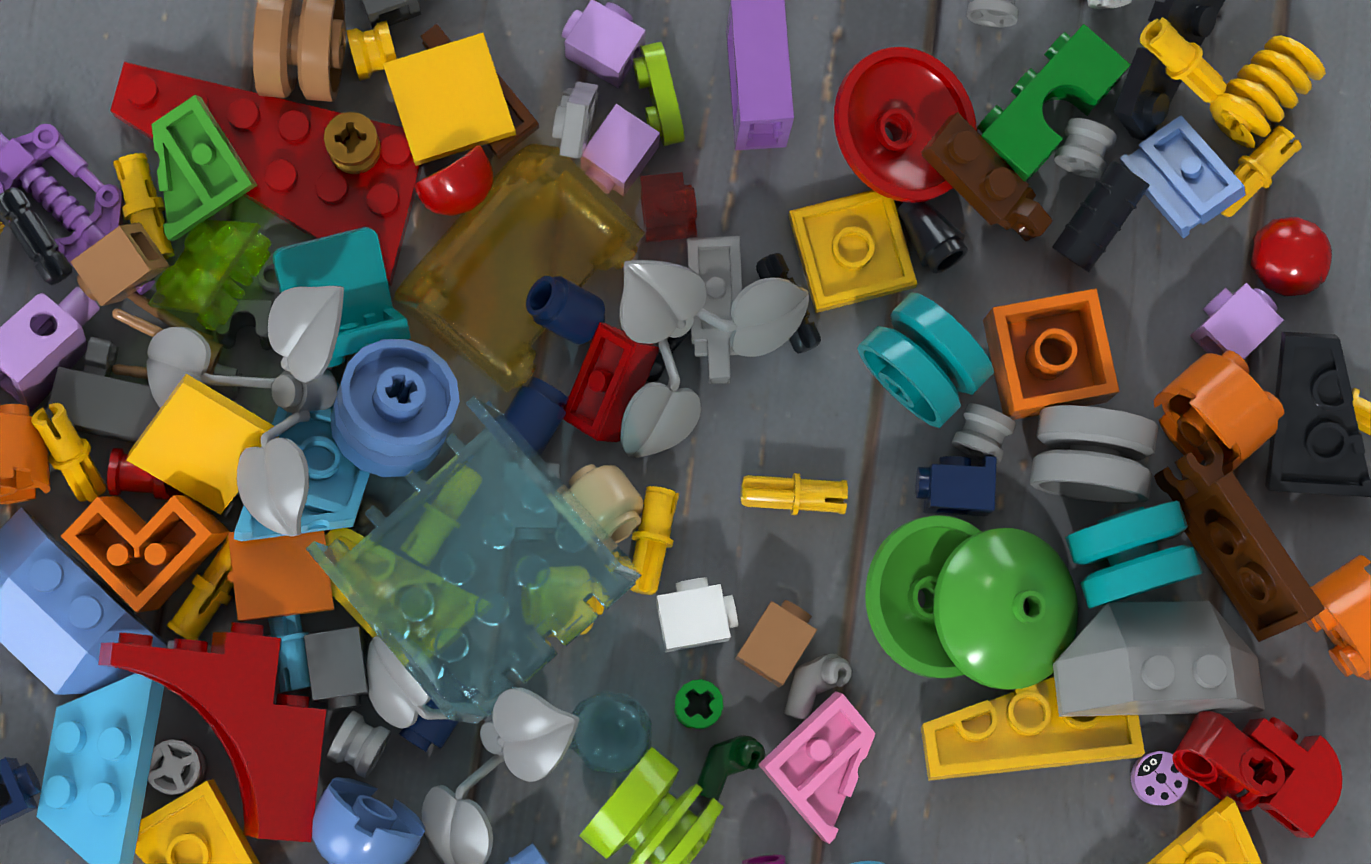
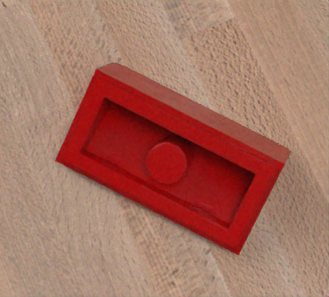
[563,322,659,442]

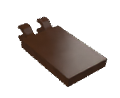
[1154,438,1325,642]

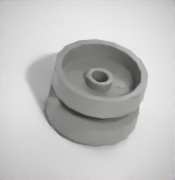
[1030,405,1158,504]

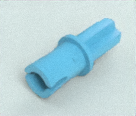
[268,614,311,693]

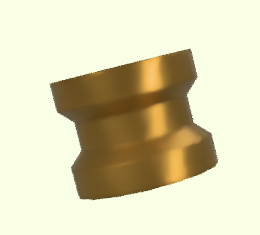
[324,112,381,174]

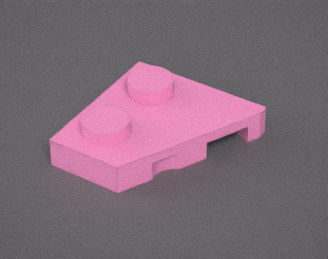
[758,691,876,844]

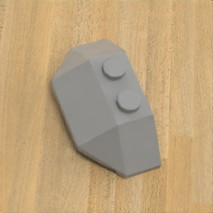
[1053,601,1265,717]

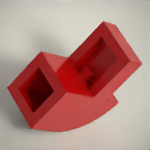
[1242,717,1343,838]

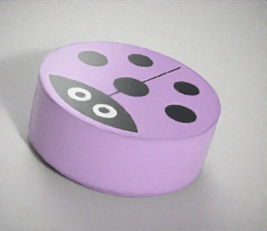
[1131,751,1188,805]

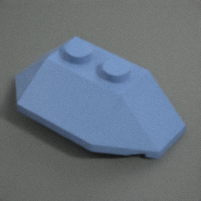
[0,507,168,695]

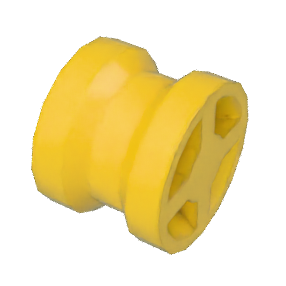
[346,20,397,81]

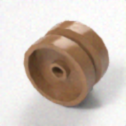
[253,0,346,102]

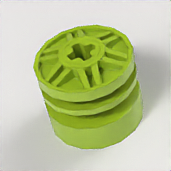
[579,747,724,864]

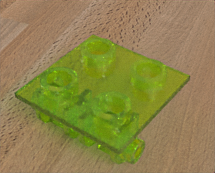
[148,220,272,331]

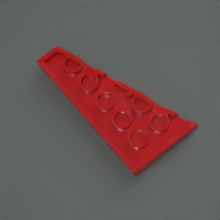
[110,62,423,286]

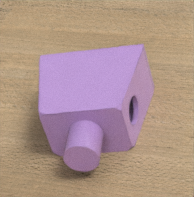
[0,287,100,413]

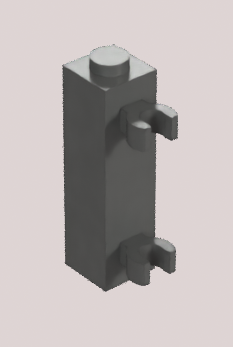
[46,337,251,444]

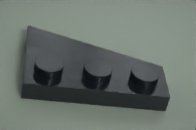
[1265,332,1371,497]

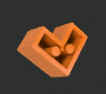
[61,495,230,613]

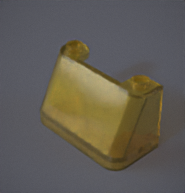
[394,144,645,393]

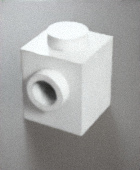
[656,577,738,653]

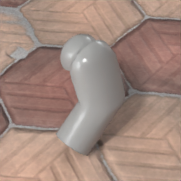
[783,654,852,720]

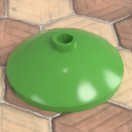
[865,515,982,678]
[934,528,1078,690]

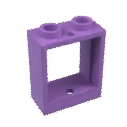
[726,0,794,150]

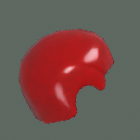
[414,145,493,216]
[1251,216,1332,297]

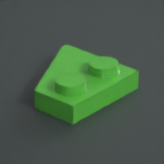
[151,95,257,241]

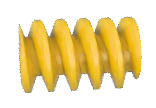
[1210,35,1326,148]

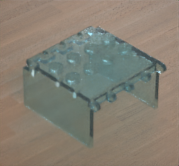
[305,396,642,724]

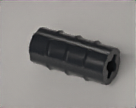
[1052,160,1150,272]

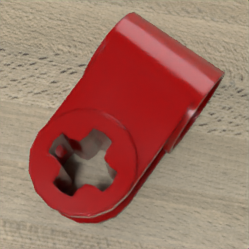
[1172,711,1285,812]

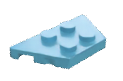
[233,382,370,542]
[36,673,164,864]

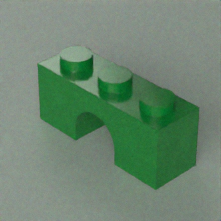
[977,24,1131,182]

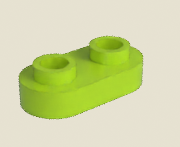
[633,41,685,146]

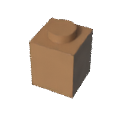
[70,222,170,306]
[735,600,817,688]

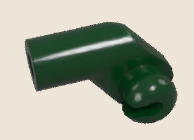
[697,735,766,801]

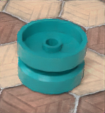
[857,292,994,428]
[1065,501,1203,609]

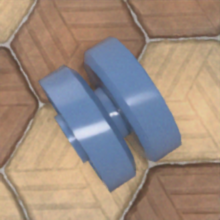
[330,339,460,477]

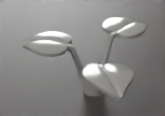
[620,260,809,458]
[146,286,344,536]
[366,635,580,864]

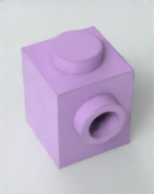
[562,0,646,88]
[580,104,660,197]
[1190,283,1284,359]

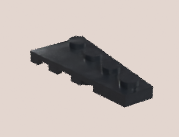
[1114,0,1225,141]

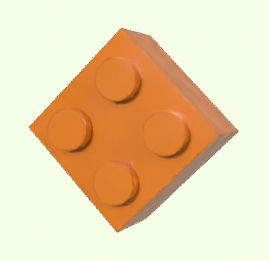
[983,288,1120,420]

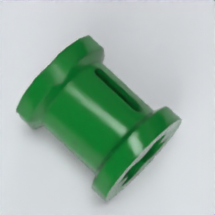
[674,679,724,730]

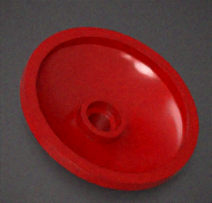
[834,47,977,203]

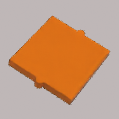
[227,531,334,622]

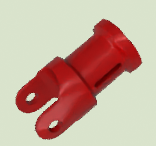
[107,448,185,500]

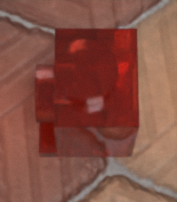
[640,172,697,242]

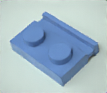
[1120,115,1246,239]

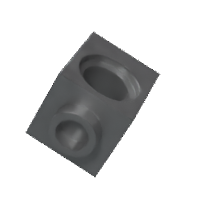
[304,627,369,711]

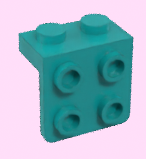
[273,227,411,368]

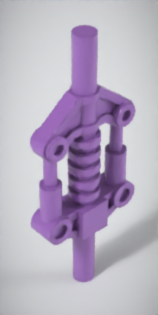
[0,124,155,295]

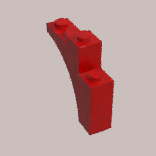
[98,622,326,842]

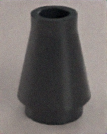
[897,201,968,274]

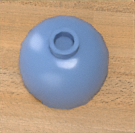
[312,777,425,864]

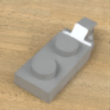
[552,81,599,158]
[687,236,742,384]

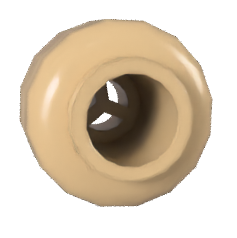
[564,464,643,545]

